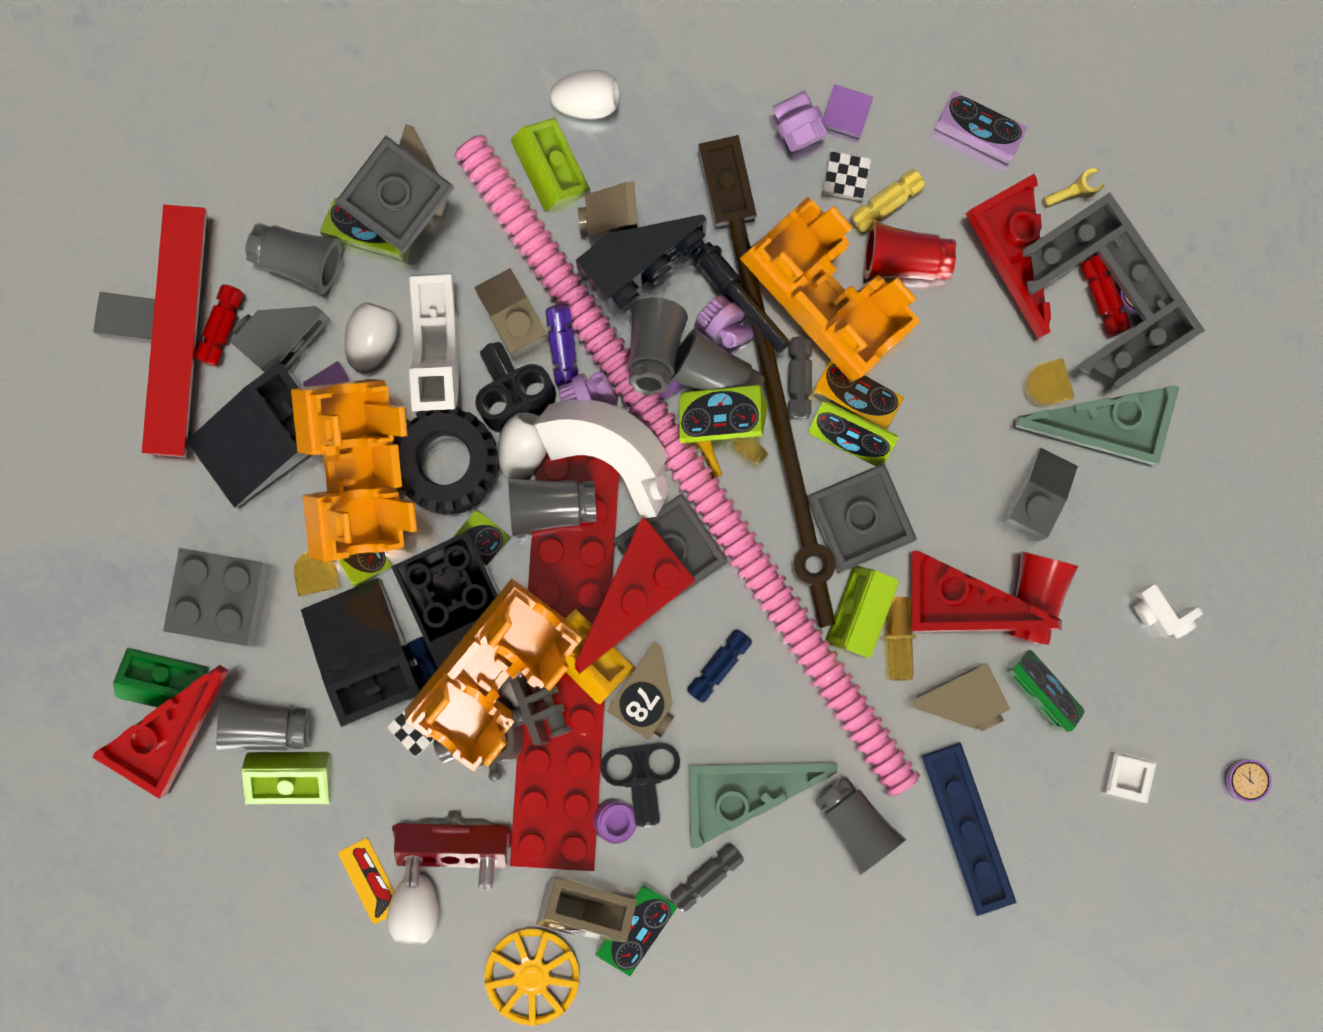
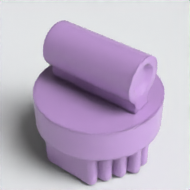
[772,90,828,152]
[694,295,753,348]
[558,372,618,405]

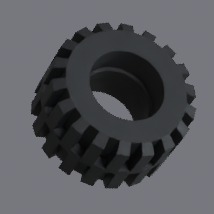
[393,407,499,514]

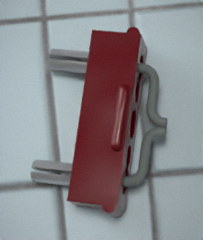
[392,811,512,890]

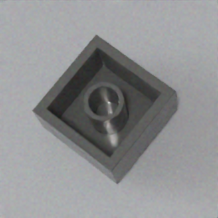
[163,548,271,647]

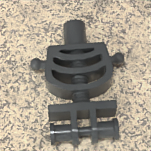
[433,677,572,782]

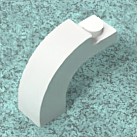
[409,273,459,411]
[535,399,669,519]

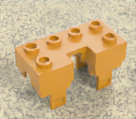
[740,197,920,383]
[291,379,417,562]
[405,578,582,771]

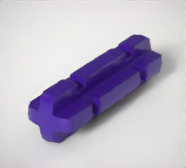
[545,304,578,386]

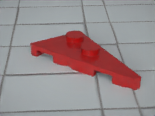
[965,174,1051,339]
[574,518,696,674]
[912,551,1062,633]
[92,665,229,799]

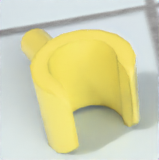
[1044,168,1105,206]

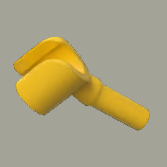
[692,441,723,478]

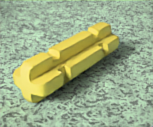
[851,169,925,232]

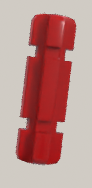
[1082,255,1131,336]
[195,284,243,365]

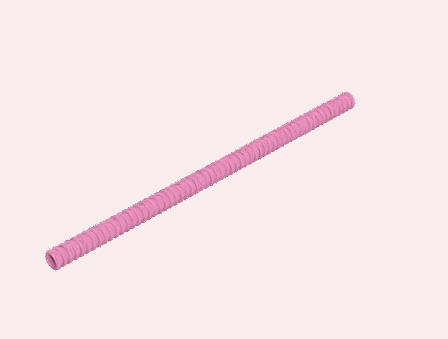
[454,135,920,797]

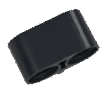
[475,342,556,431]
[600,742,680,827]

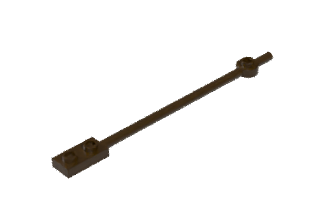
[698,135,836,628]

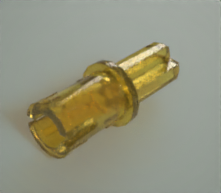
[883,597,917,681]

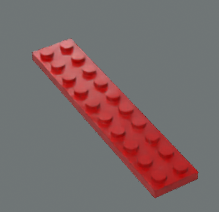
[510,452,619,871]

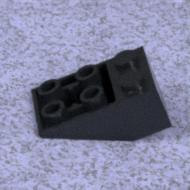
[575,214,707,313]
[187,362,308,508]
[391,531,499,668]
[300,578,423,727]

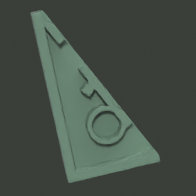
[1015,385,1179,466]
[689,762,838,848]

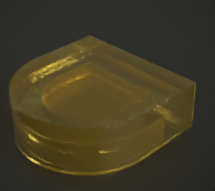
[1026,358,1075,406]
[726,437,769,466]
[294,552,341,597]

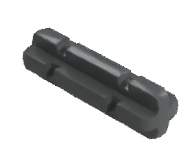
[788,336,812,419]
[671,844,744,912]

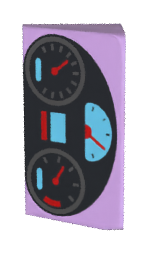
[935,91,1027,165]

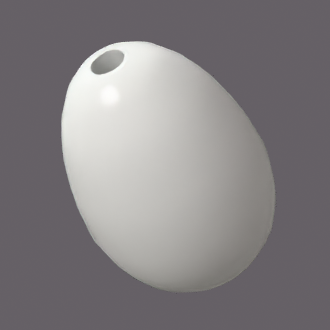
[550,69,619,120]
[344,302,397,372]
[498,412,547,479]
[387,874,438,944]

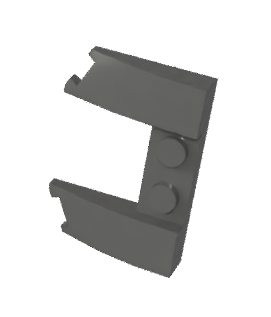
[1022,192,1205,390]

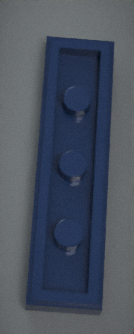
[920,742,1017,916]

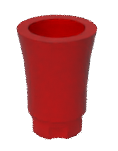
[864,221,956,280]
[1009,551,1079,645]

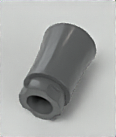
[245,222,342,294]
[628,297,688,396]
[670,328,765,390]
[508,478,597,537]
[216,693,308,753]
[815,777,907,875]

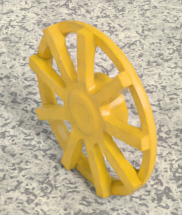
[484,929,580,1026]

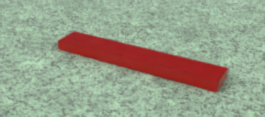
[141,204,207,457]

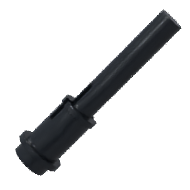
[692,242,791,353]

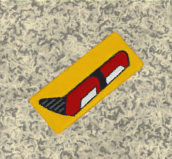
[338,838,394,924]

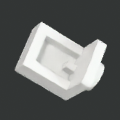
[1133,584,1204,639]

